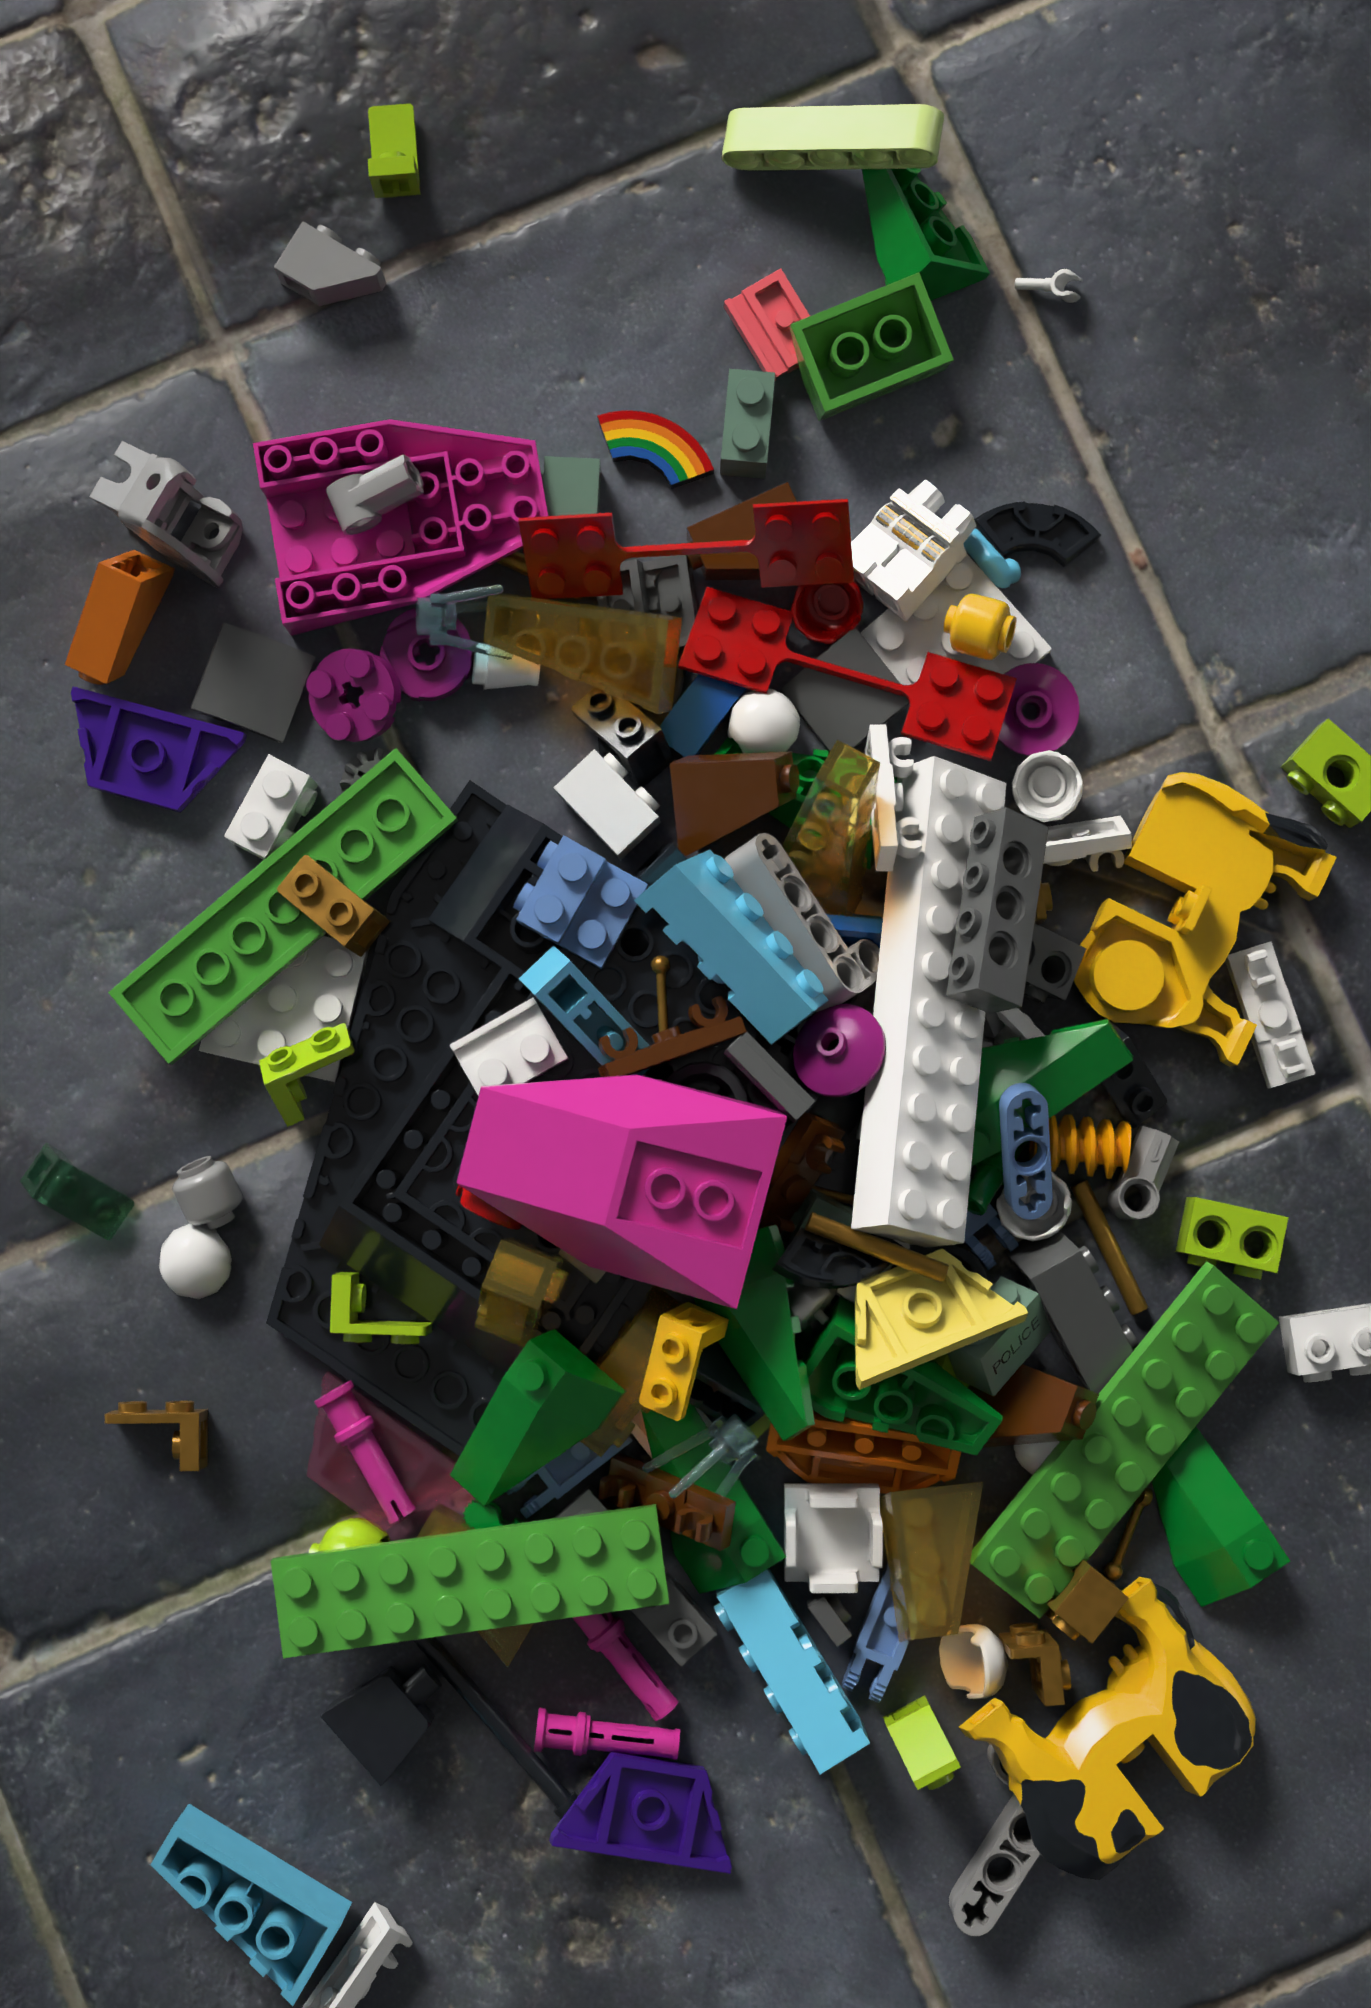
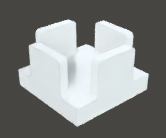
[784,1483,883,1593]

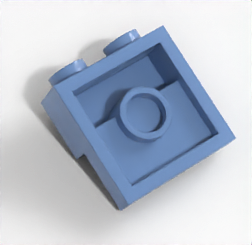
[513,835,648,969]

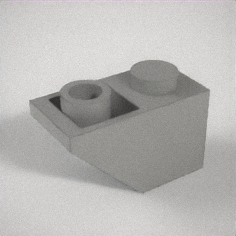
[274,221,386,306]

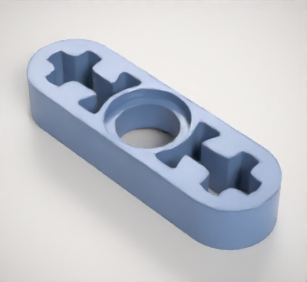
[999,1083,1053,1220]

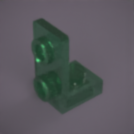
[20,1142,134,1240]

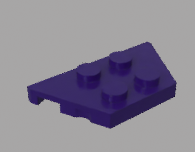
[71,686,247,813]
[549,1751,732,1874]

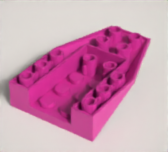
[253,419,548,636]
[456,1074,787,1309]

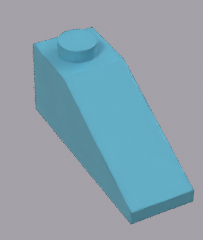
[519,946,650,1076]

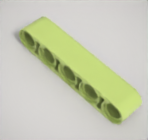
[722,104,944,170]

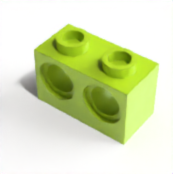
[1175,1197,1289,1280]

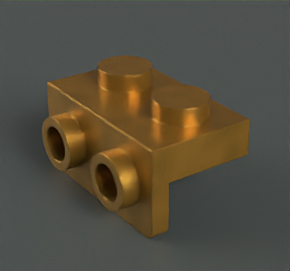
[999,1623,1071,1706]

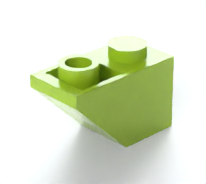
[883,1695,961,1790]

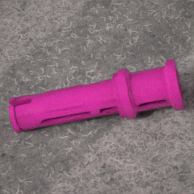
[314,1380,416,1524]
[573,1612,679,1721]
[534,1707,680,1760]

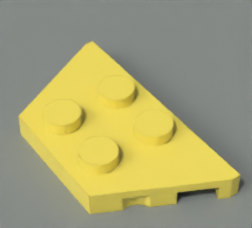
[855,1248,1028,1390]

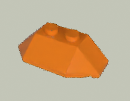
[766,1410,961,1496]

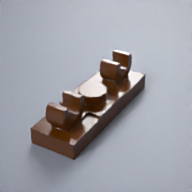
[598,996,747,1077]
[758,1112,845,1235]
[598,1453,736,1551]

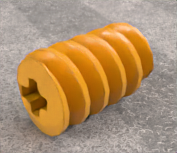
[1029,1114,1131,1179]

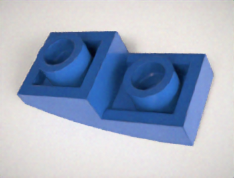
[660,674,747,757]

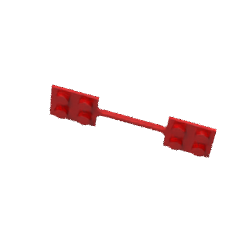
[518,499,854,600]
[678,587,1017,761]

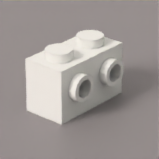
[553,749,661,860]
[224,754,318,860]
[1279,1303,1371,1382]

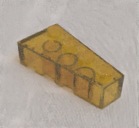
[483,593,683,714]
[782,740,880,917]

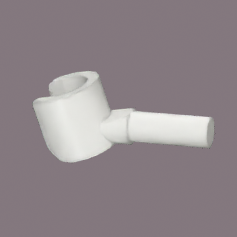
[1015,269,1082,303]

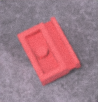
[724,268,810,381]

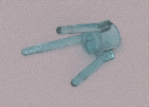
[416,585,516,660]
[642,1413,760,1498]

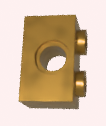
[1045,1559,1129,1644]

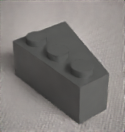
[1004,1231,1139,1393]

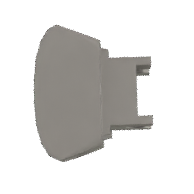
[89,441,243,589]

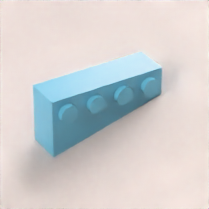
[634,849,829,1045]
[714,1568,870,1775]
[150,1804,352,2006]

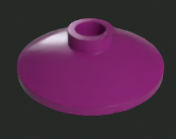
[998,663,1080,756]
[793,1004,886,1097]

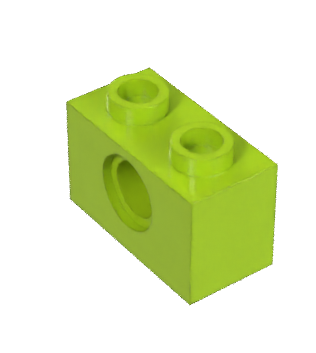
[1281,718,1371,828]

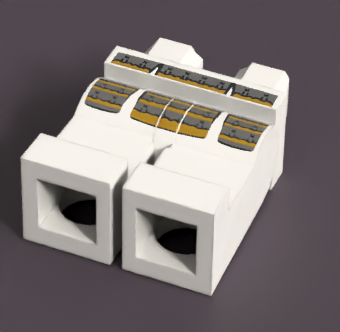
[852,480,976,621]

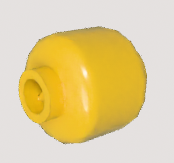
[944,594,1017,660]

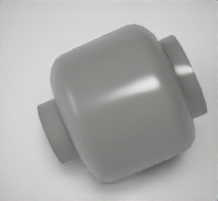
[172,1156,243,1229]

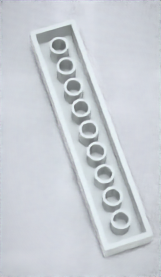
[851,756,1006,1247]

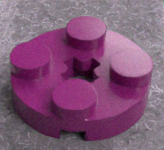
[380,607,474,702]
[306,648,401,742]

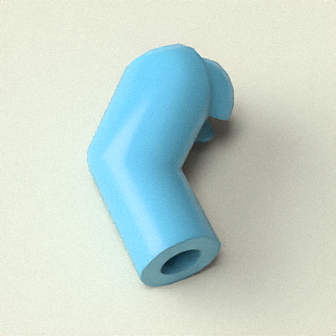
[963,528,1021,588]

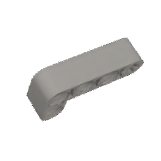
[725,833,880,1012]
[949,1744,1040,1936]

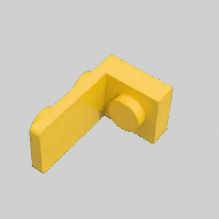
[639,1302,729,1421]

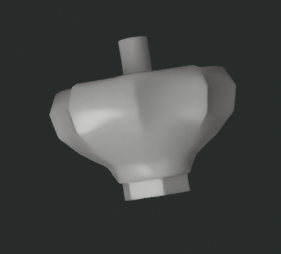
[787,1282,836,1331]

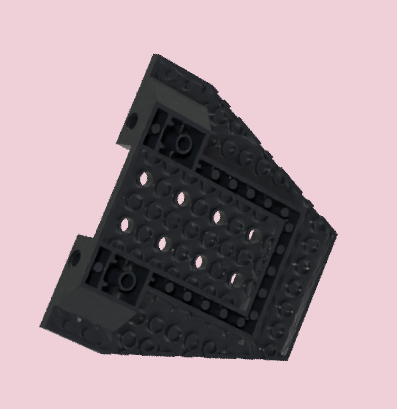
[266,780,866,1456]

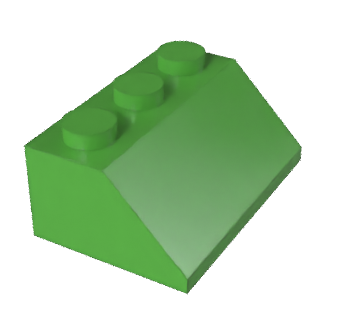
[789,272,954,421]

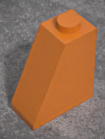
[65,550,175,685]

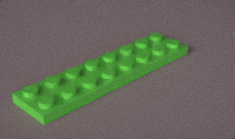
[108,748,458,1065]
[966,1261,1280,1619]
[271,1504,670,1658]

